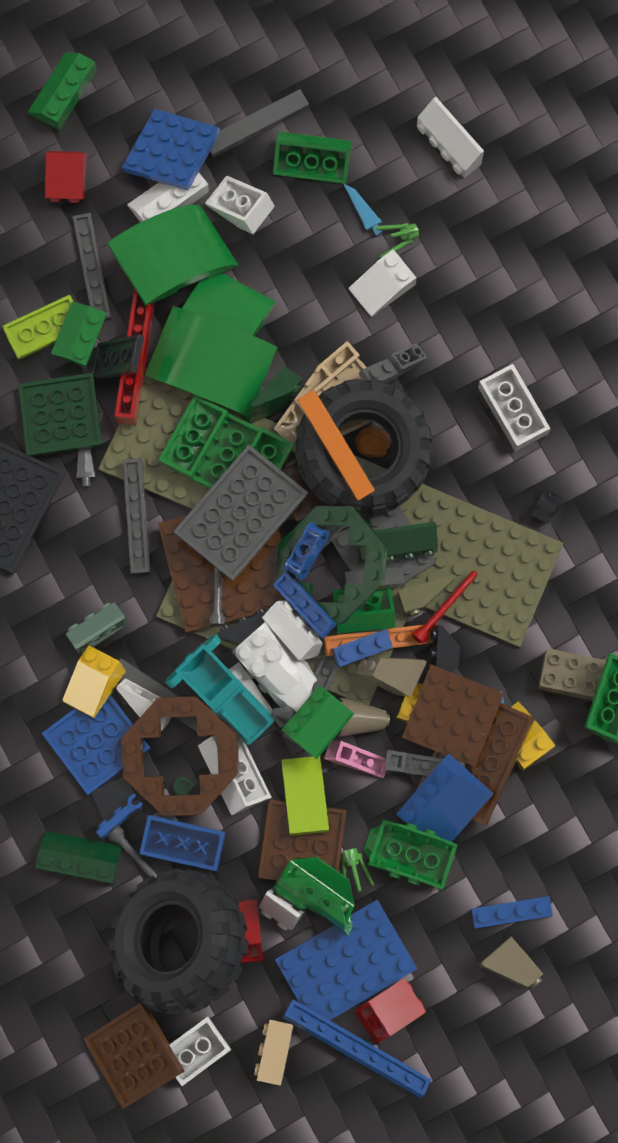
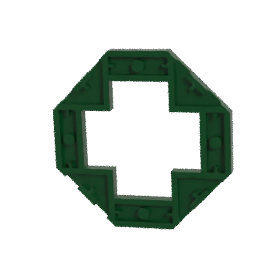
[275,506,387,624]

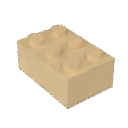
[254,1020,294,1086]

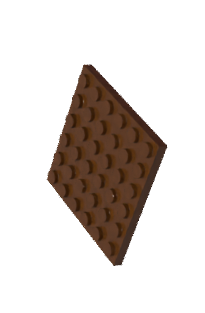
[158,515,287,634]

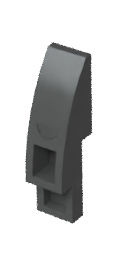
[359,343,427,384]

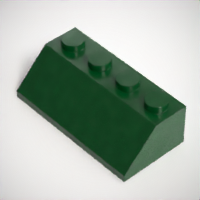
[359,522,438,563]
[35,831,122,885]

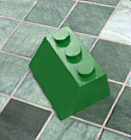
[51,302,107,368]
[333,588,395,634]
[282,685,354,759]

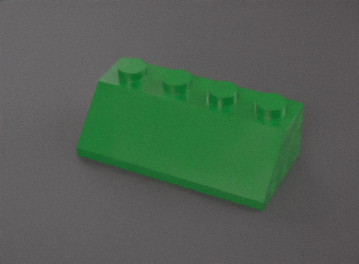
[28,52,97,130]
[273,132,352,184]

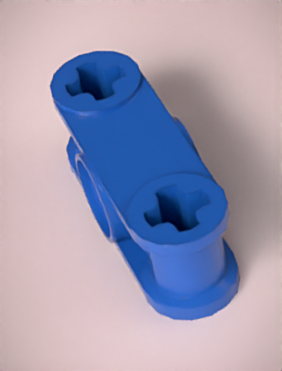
[284,522,330,580]

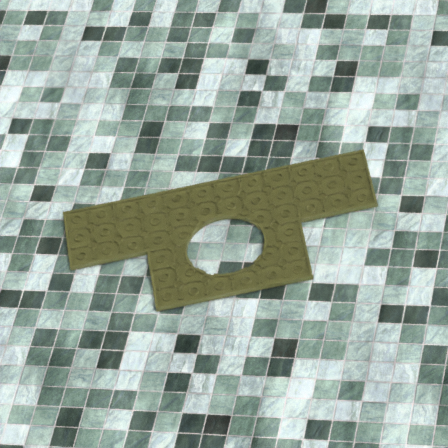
[99,368,564,705]

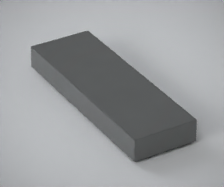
[345,567,405,589]

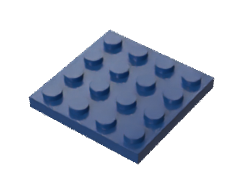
[122,109,221,191]
[42,695,151,796]

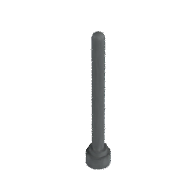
[209,567,225,627]
[107,826,158,877]

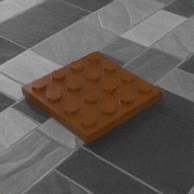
[402,665,504,767]
[258,800,347,881]
[83,1002,185,1109]

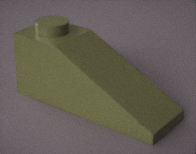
[398,574,455,617]

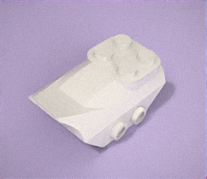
[231,622,317,712]

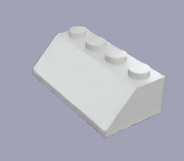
[417,97,484,178]
[127,172,209,222]
[198,735,271,816]

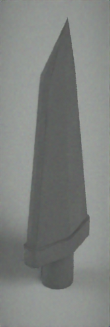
[76,448,96,488]

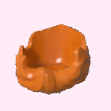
[355,426,391,458]

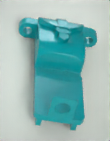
[165,634,274,745]

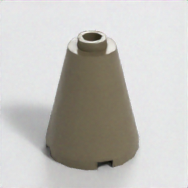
[337,698,390,737]

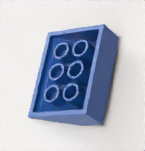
[396,754,494,842]

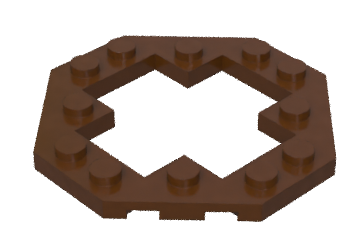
[121,696,239,816]

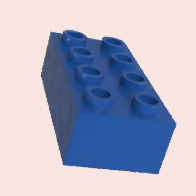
[139,815,226,871]

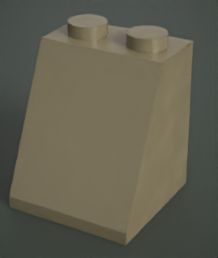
[357,657,427,697]
[479,937,543,988]

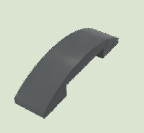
[385,750,465,777]

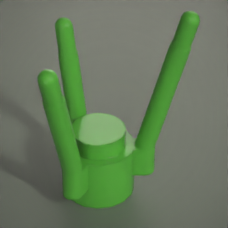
[375,223,419,259]
[340,848,375,891]

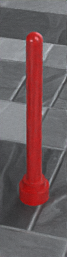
[411,571,478,644]

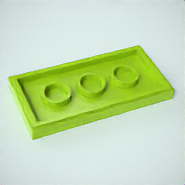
[2,295,73,360]
[281,756,329,836]

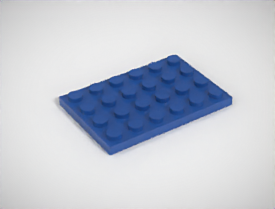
[275,900,417,1020]

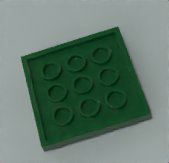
[18,373,103,457]

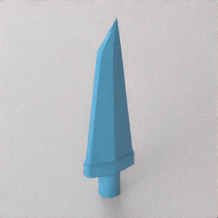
[344,184,382,236]

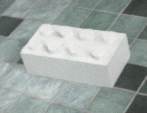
[478,364,550,452]

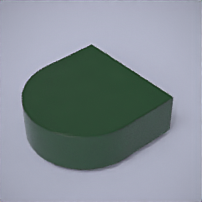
[173,777,196,795]

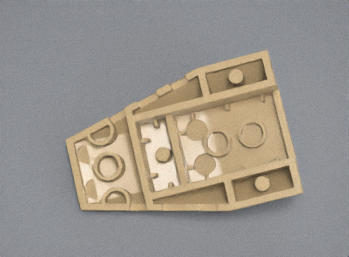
[274,341,371,453]

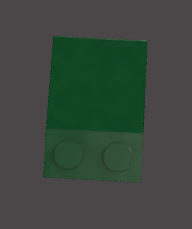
[246,366,302,424]

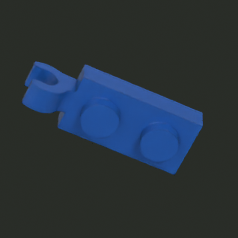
[96,794,143,839]

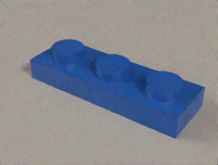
[332,629,393,667]

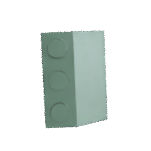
[66,602,128,655]

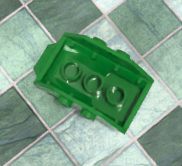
[363,820,458,890]
[274,857,355,936]

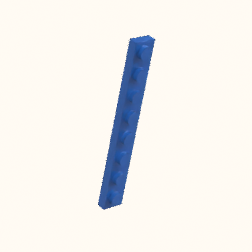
[283,999,431,1098]

